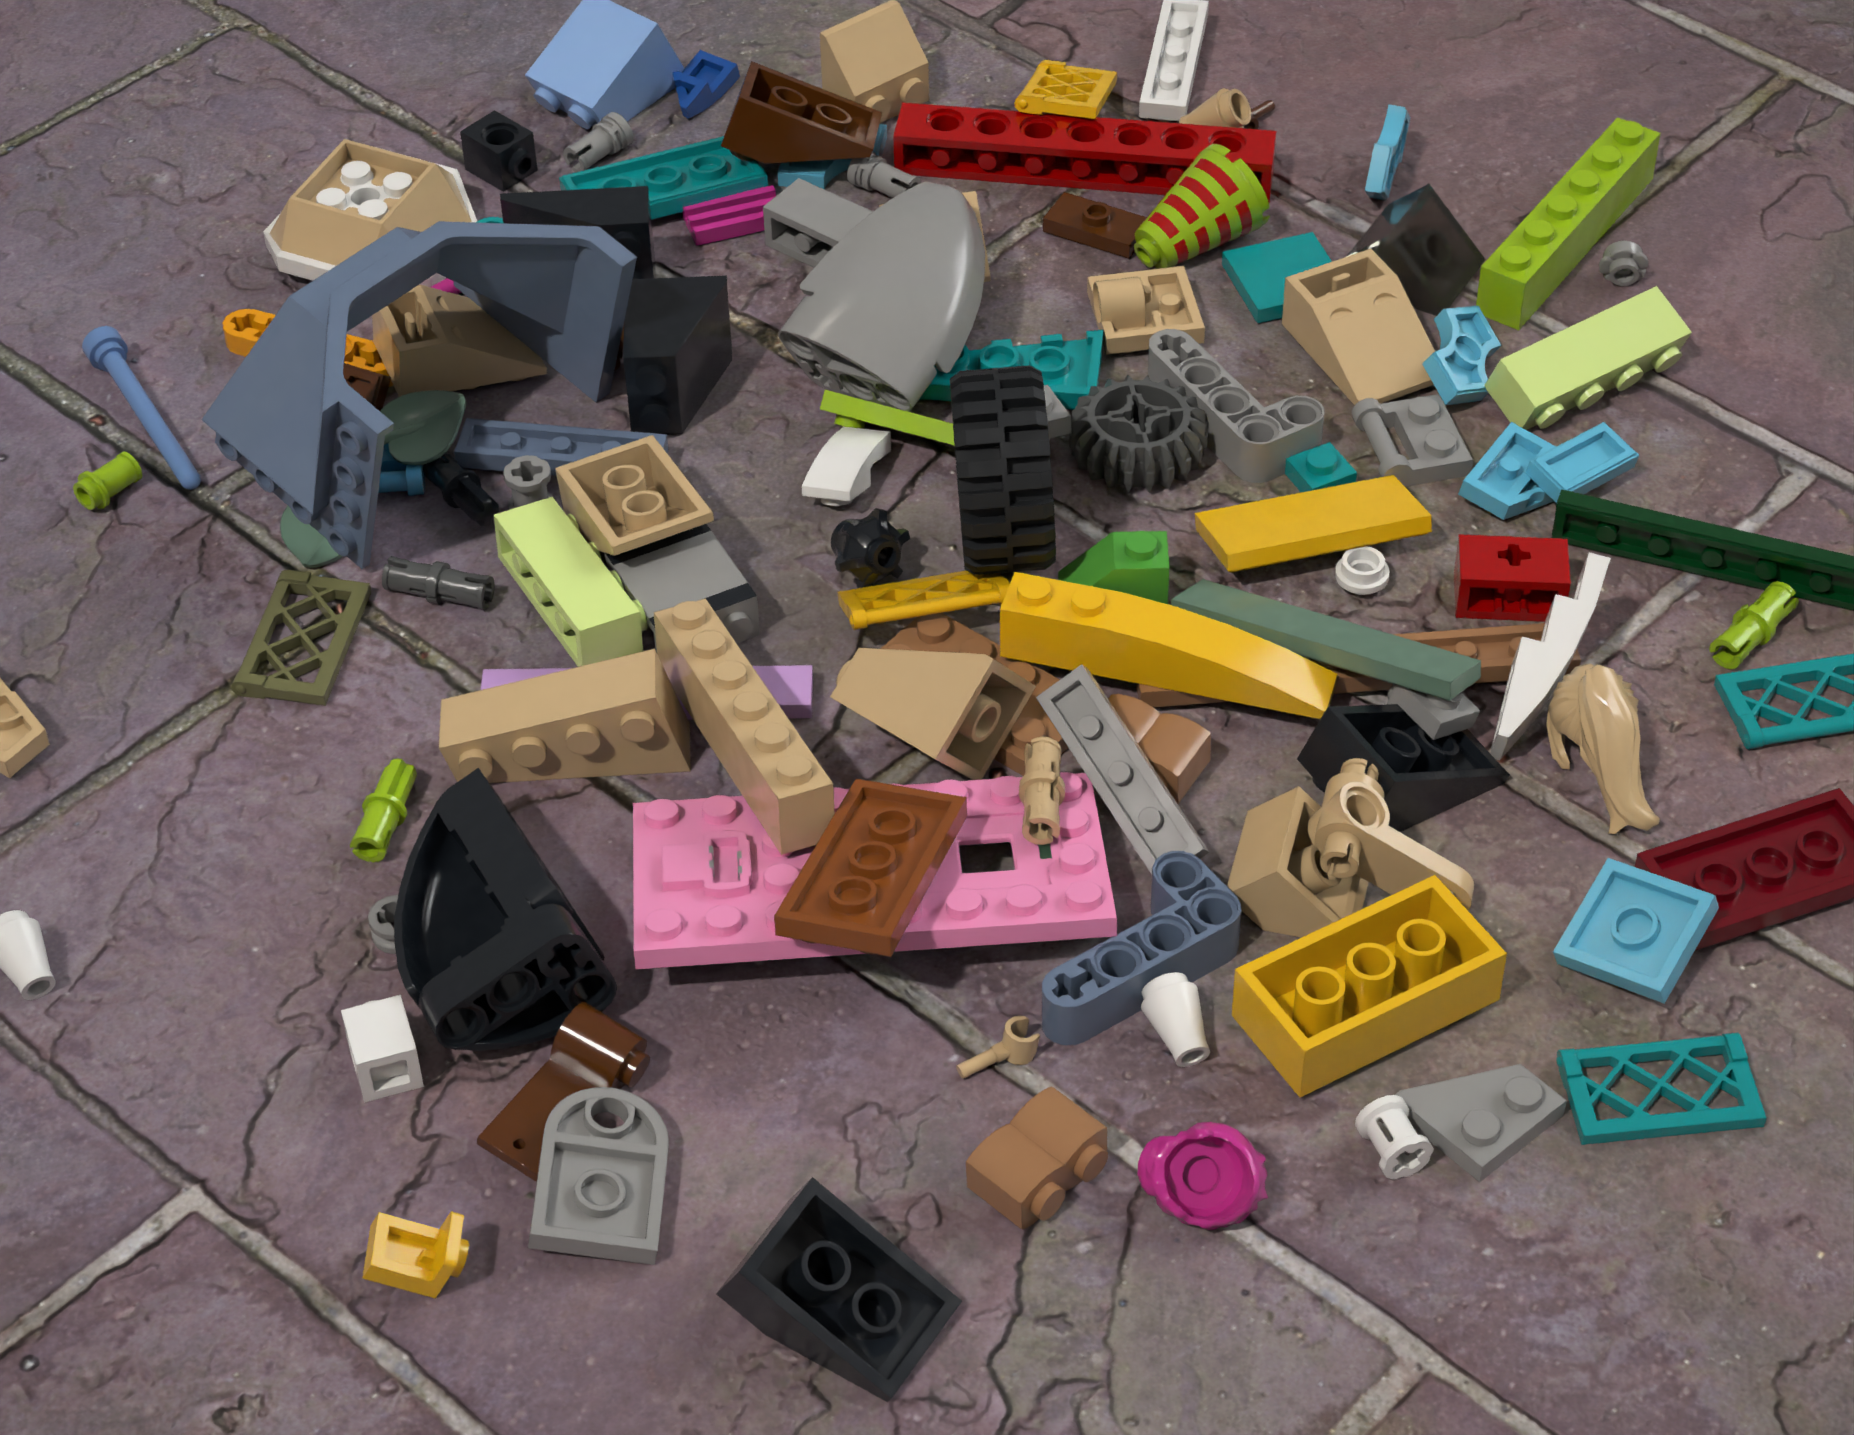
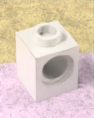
[341,995,424,1103]

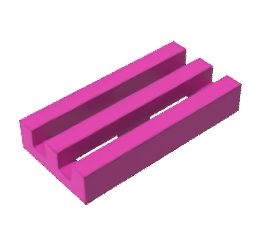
[683,185,776,246]

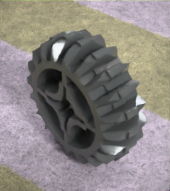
[1069,374,1208,493]

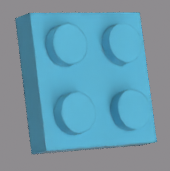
[1553,858,1719,1004]

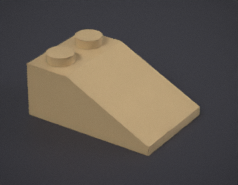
[555,435,714,556]

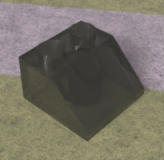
[1346,184,1486,316]

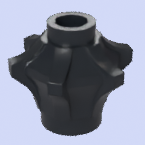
[831,508,910,588]

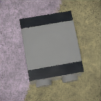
[605,524,760,652]

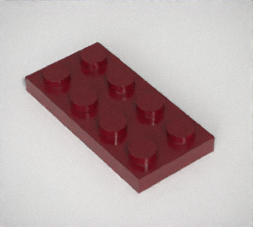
[1635,788,1854,951]

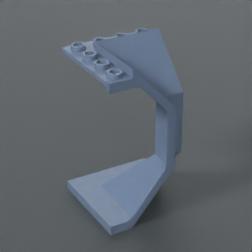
[201,221,637,569]

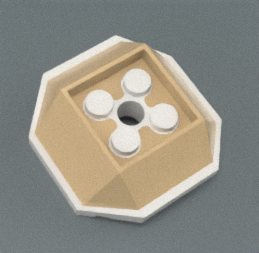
[263,139,477,287]

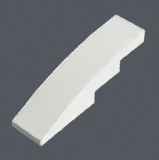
[1490,552,1611,761]

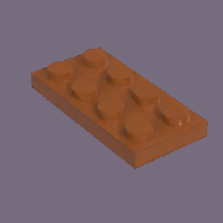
[774,779,967,957]

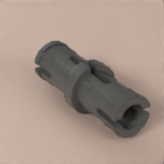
[382,556,495,610]

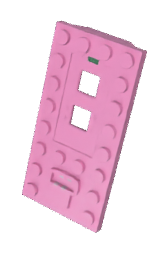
[633,772,1117,969]

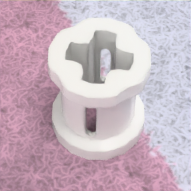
[1355,1095,1434,1180]

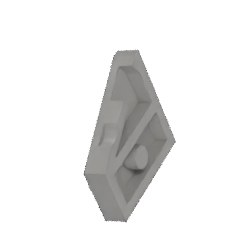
[1395,1064,1567,1182]

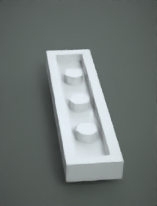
[1139,0,1209,122]

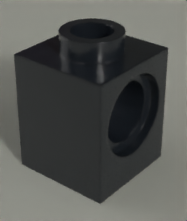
[460,110,538,192]

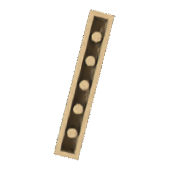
[654,598,835,855]

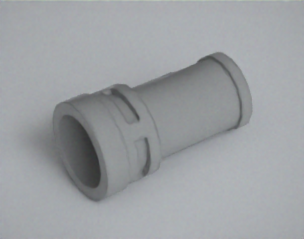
[563,112,634,172]
[847,152,921,198]

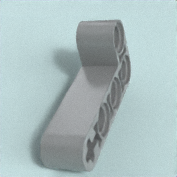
[1148,329,1324,483]

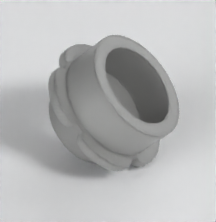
[1599,241,1648,286]

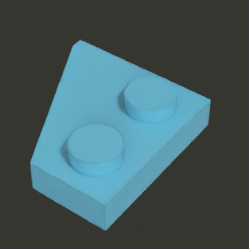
[1458,422,1556,520]

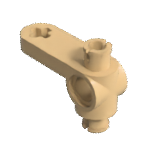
[1308,758,1474,911]

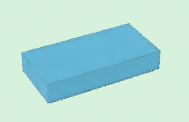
[1525,422,1639,503]

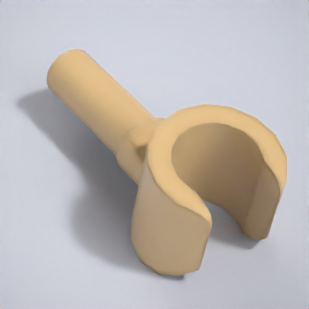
[956,1016,1040,1079]

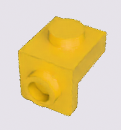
[362,1211,469,1298]

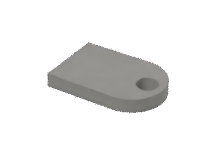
[528,1087,669,1265]

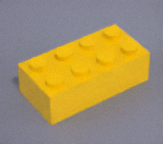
[1232,875,1507,1098]

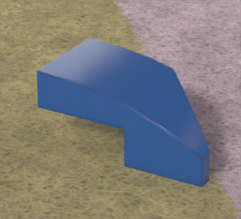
[672,50,740,118]

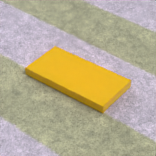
[1195,475,1432,573]

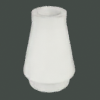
[0,910,56,1000]
[1141,972,1210,1067]

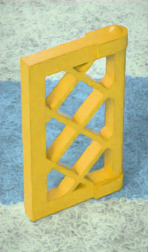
[1014,60,1117,119]
[838,570,1010,630]

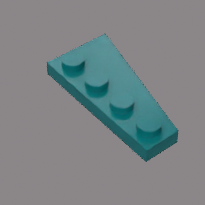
[919,330,1104,410]

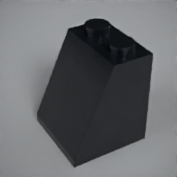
[623,275,732,435]

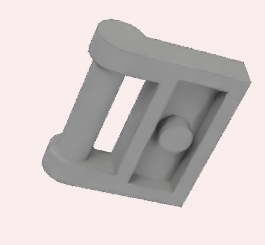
[1351,394,1473,486]

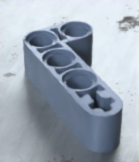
[1041,851,1241,1045]

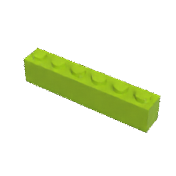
[1476,117,1660,330]

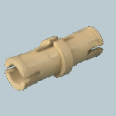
[1019,737,1065,845]

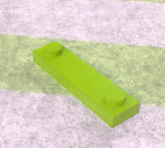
[820,390,955,446]

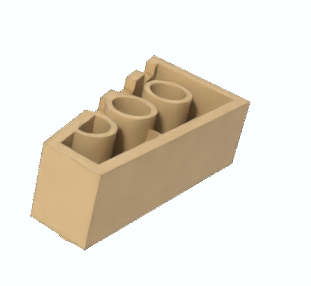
[439,649,691,783]

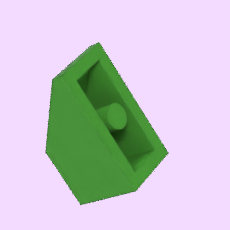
[1058,531,1170,604]

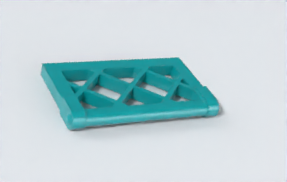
[1714,653,1854,749]
[1556,1032,1767,1145]

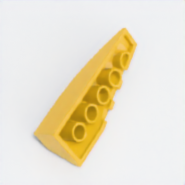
[1000,572,1337,719]

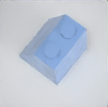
[525,0,685,129]

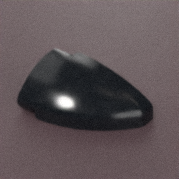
[394,768,617,1051]

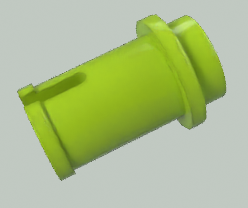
[73,451,143,510]

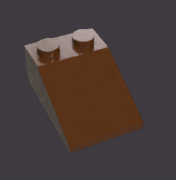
[721,61,882,164]

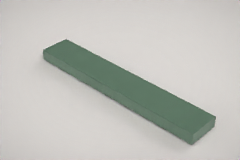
[1171,579,1481,701]

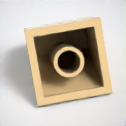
[830,648,1036,780]

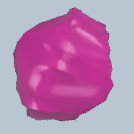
[1137,1122,1268,1230]

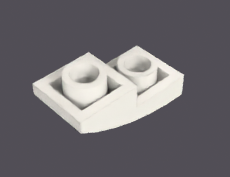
[802,427,891,506]

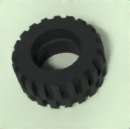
[950,365,1056,575]

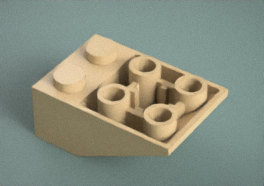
[1282,249,1435,405]
[372,285,547,397]

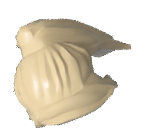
[1546,664,1660,834]

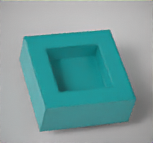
[1285,442,1357,492]

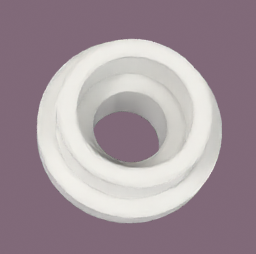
[1335,546,1390,595]

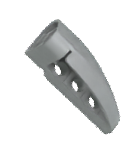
[778,181,985,412]

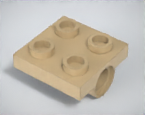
[1087,266,1205,355]

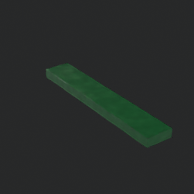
[1551,489,1854,610]

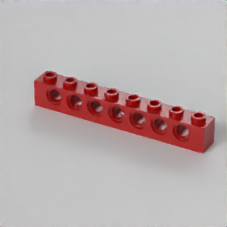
[893,102,1277,203]

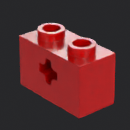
[1454,534,1571,622]

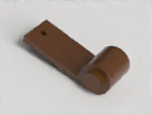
[477,1002,650,1182]

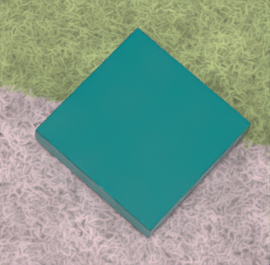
[1222,232,1332,323]

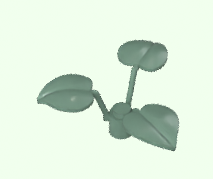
[280,390,466,568]

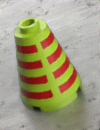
[1134,144,1270,269]

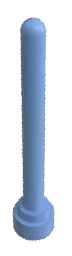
[82,326,201,490]

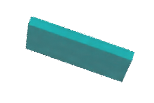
[559,136,768,220]

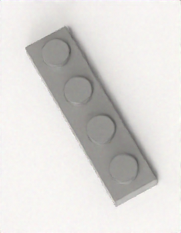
[1036,664,1209,874]

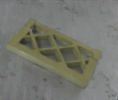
[231,570,371,706]

